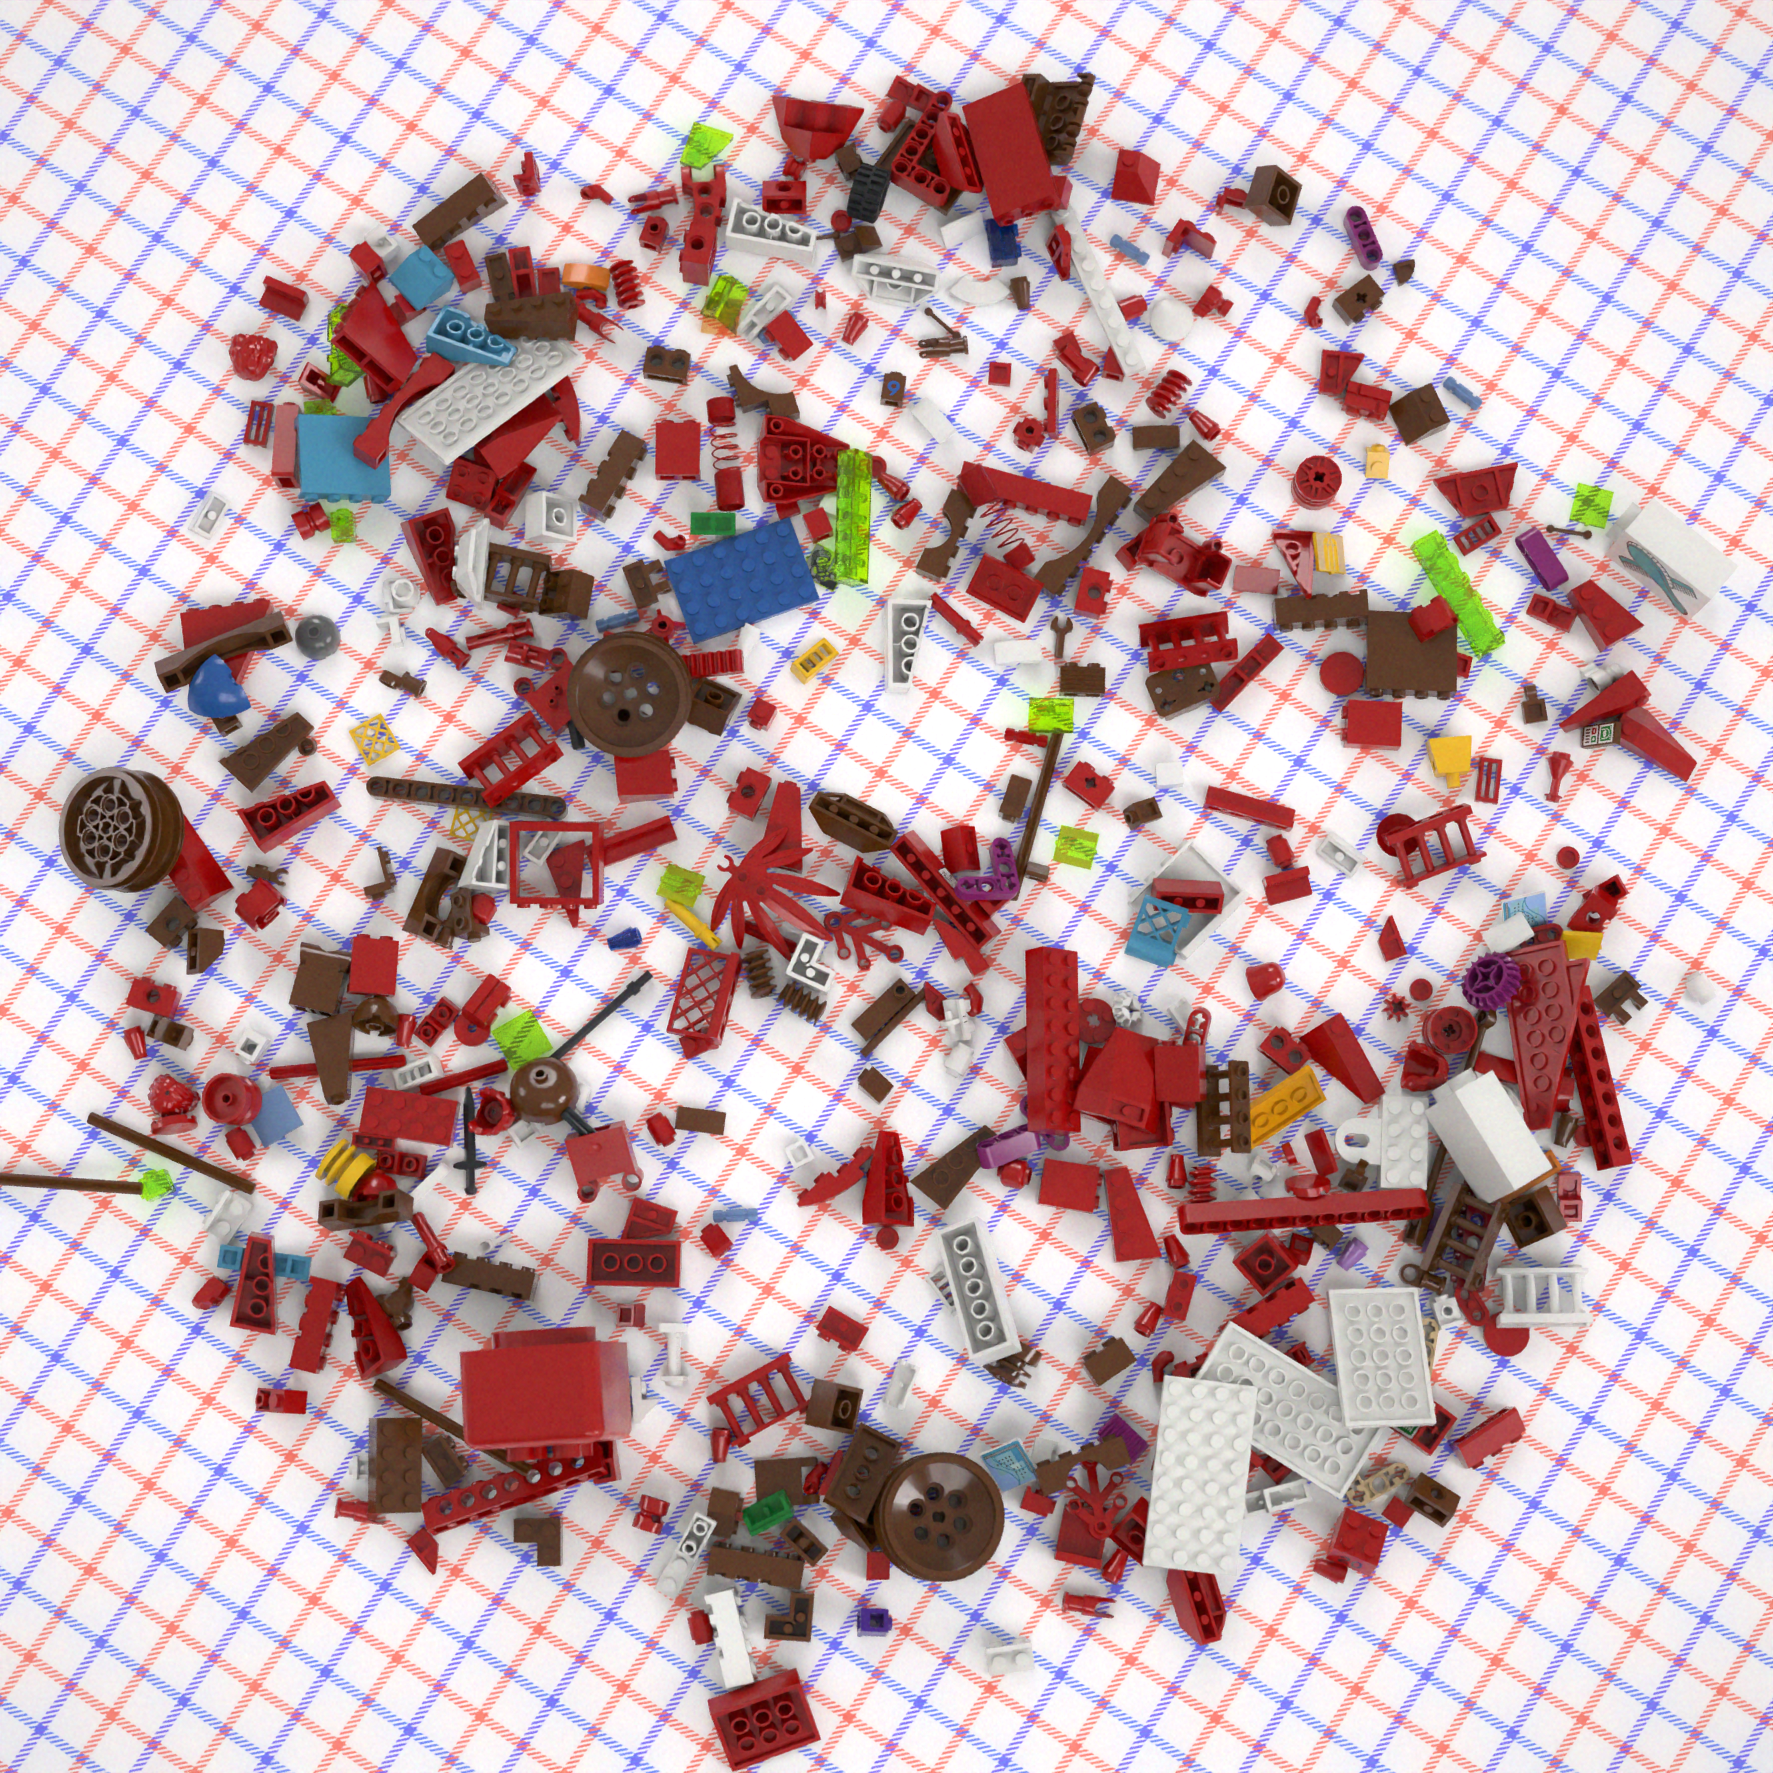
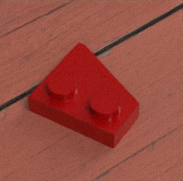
[1045,224,1071,282]
[620,1196,679,1239]

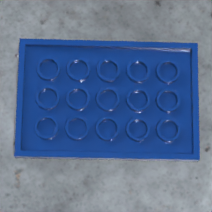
[664,517,820,645]

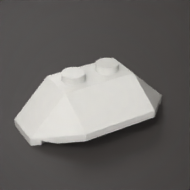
[851,253,942,308]
[452,518,491,610]

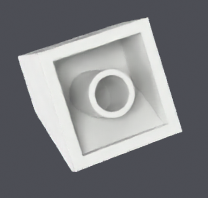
[525,491,577,543]

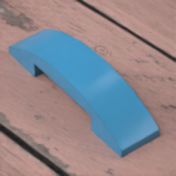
[217,1244,312,1280]

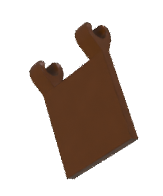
[754,1456,820,1505]

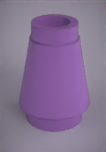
[1337,1237,1369,1272]

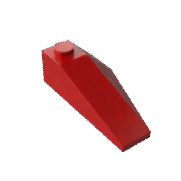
[1559,670,1652,733]
[1617,706,1698,782]
[862,1130,914,1227]

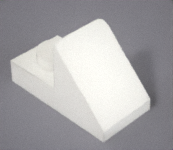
[631,1376,662,1424]

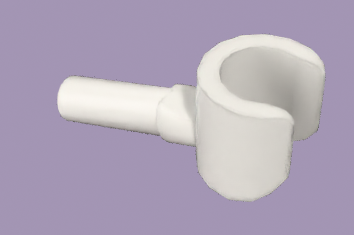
[479,1232,512,1253]

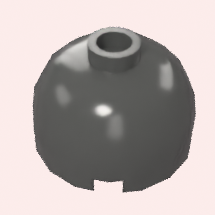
[295,614,341,660]

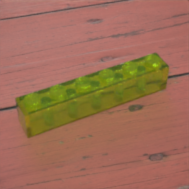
[834,448,873,587]
[1410,529,1506,661]

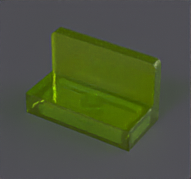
[700,275,749,327]
[1028,697,1074,733]

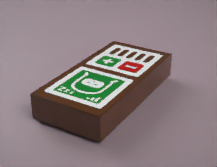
[1581,721,1622,749]

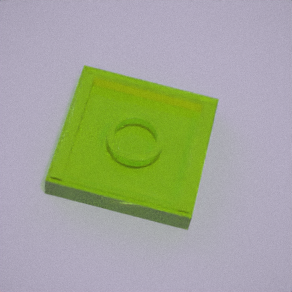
[491,1009,554,1071]

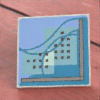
[1501,890,1548,928]
[979,1437,1037,1493]

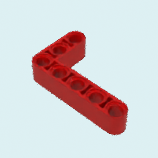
[890,91,953,207]

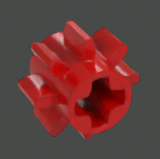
[1381,994,1411,1023]

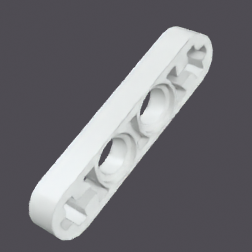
[377,1162,450,1233]

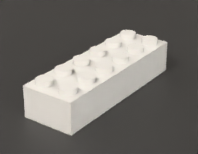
[935,1216,1022,1367]

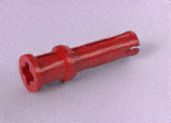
[465,618,535,651]
[410,1212,456,1274]

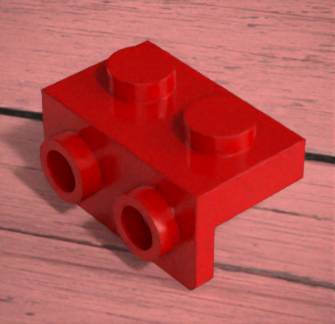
[815,1305,869,1354]

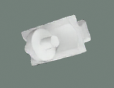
[940,998,975,1041]

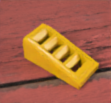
[790,637,839,685]

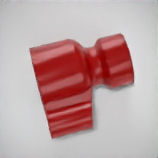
[1192,284,1234,318]

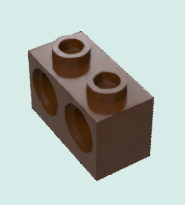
[643,345,692,386]
[1071,401,1116,457]

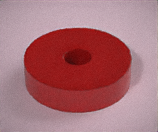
[454,1014,491,1047]

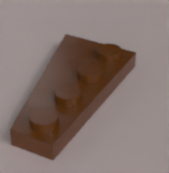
[218,712,315,793]
[909,1125,997,1211]

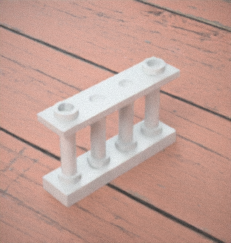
[1492,1264,1594,1328]
[659,1323,688,1386]

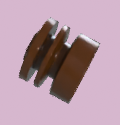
[982,1341,1043,1390]

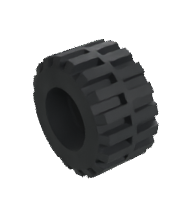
[847,163,890,224]

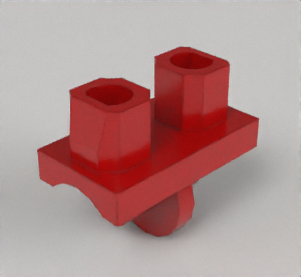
[504,639,549,672]

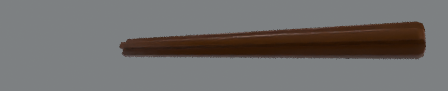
[1009,729,1064,901]
[87,1112,256,1195]
[0,1173,144,1195]
[373,1379,532,1477]

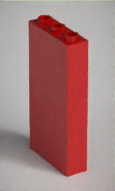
[962,82,1062,227]

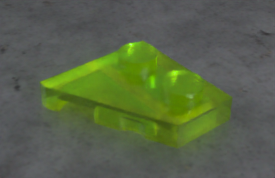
[680,122,734,171]

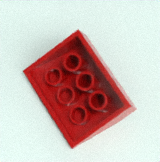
[707,1668,821,1772]

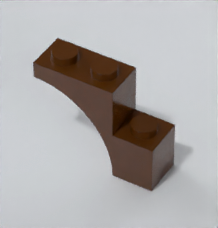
[726,364,800,420]

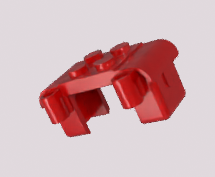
[1135,512,1232,598]

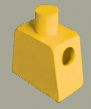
[1425,735,1472,789]

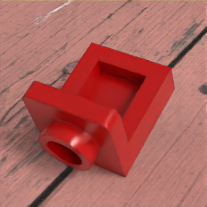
[1215,187,1248,215]
[679,1028,719,1060]

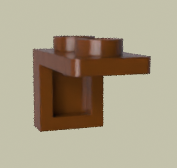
[998,774,1032,824]
[363,846,397,901]
[450,888,490,943]

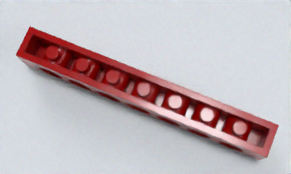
[1569,985,1633,1171]
[421,1442,609,1536]

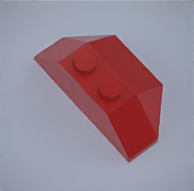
[932,111,984,194]
[1166,1568,1227,1646]

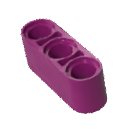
[1343,205,1383,271]
[1515,526,1569,592]
[976,1123,1042,1169]

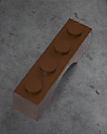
[915,488,978,584]
[402,847,468,943]
[317,1189,414,1232]
[1032,1433,1132,1497]

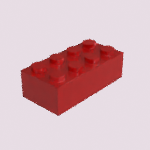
[359,1086,461,1148]
[586,1238,682,1288]

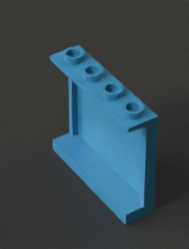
[294,414,391,504]

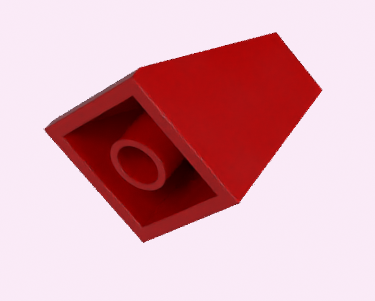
[614,750,678,804]

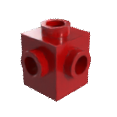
[1012,417,1046,454]

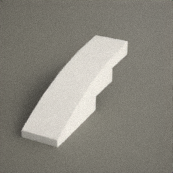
[1243,1478,1312,1519]

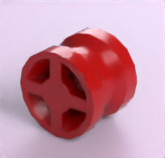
[782,155,807,181]

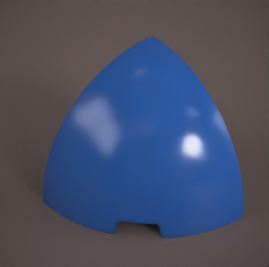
[187,654,251,718]

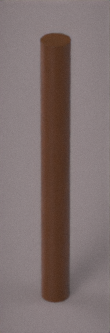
[860,987,925,1058]

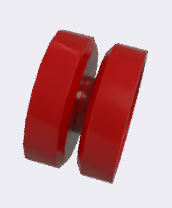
[201,1073,262,1126]

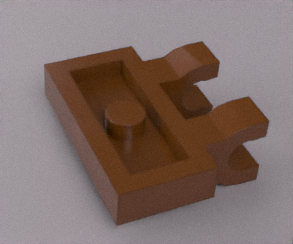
[622,559,672,610]
[1593,970,1648,1026]

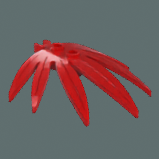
[710,827,841,962]

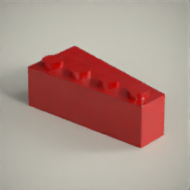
[229,1231,278,1335]

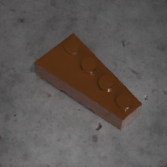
[1272,589,1369,633]
[706,1541,805,1590]

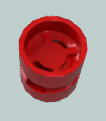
[291,502,332,541]
[632,1494,670,1535]

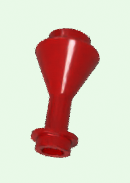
[1544,751,1574,803]

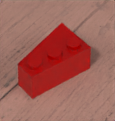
[1566,579,1644,653]

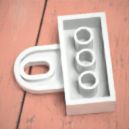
[1334,1095,1429,1190]

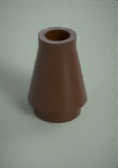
[1009,276,1031,310]
[1553,1113,1579,1148]

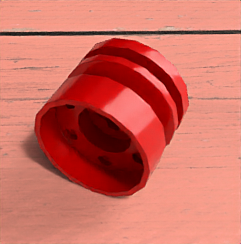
[1291,455,1342,511]
[1421,1006,1478,1055]

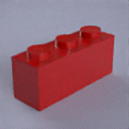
[1150,878,1225,914]

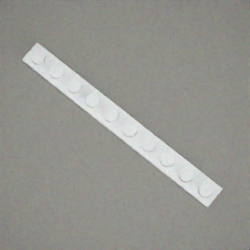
[1048,201,1146,378]

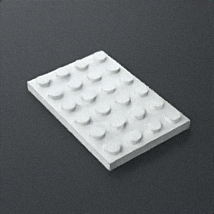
[1326,1287,1436,1428]

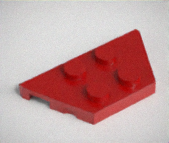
[1433,462,1518,519]

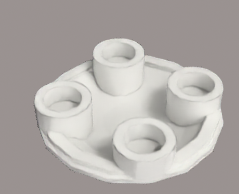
[1149,299,1194,343]

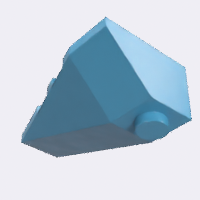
[426,305,517,366]

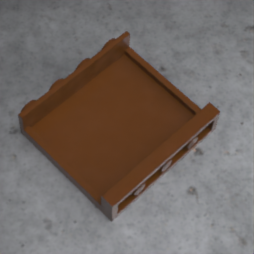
[1363,610,1458,701]

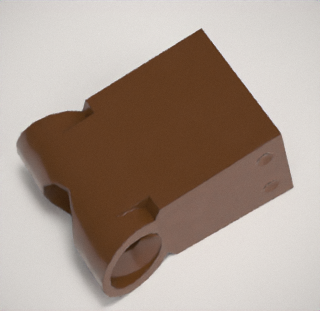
[288,942,351,1017]

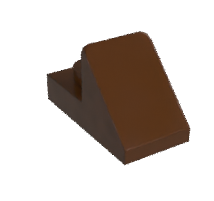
[834,226,883,263]

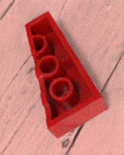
[236,780,342,854]
[839,855,936,936]
[1103,1167,1162,1263]
[289,1275,346,1374]
[1218,1277,1316,1340]

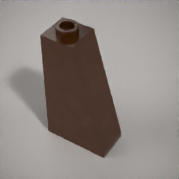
[306,1011,355,1105]

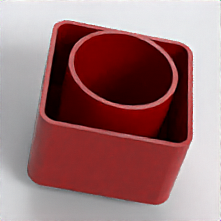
[459,1326,632,1462]

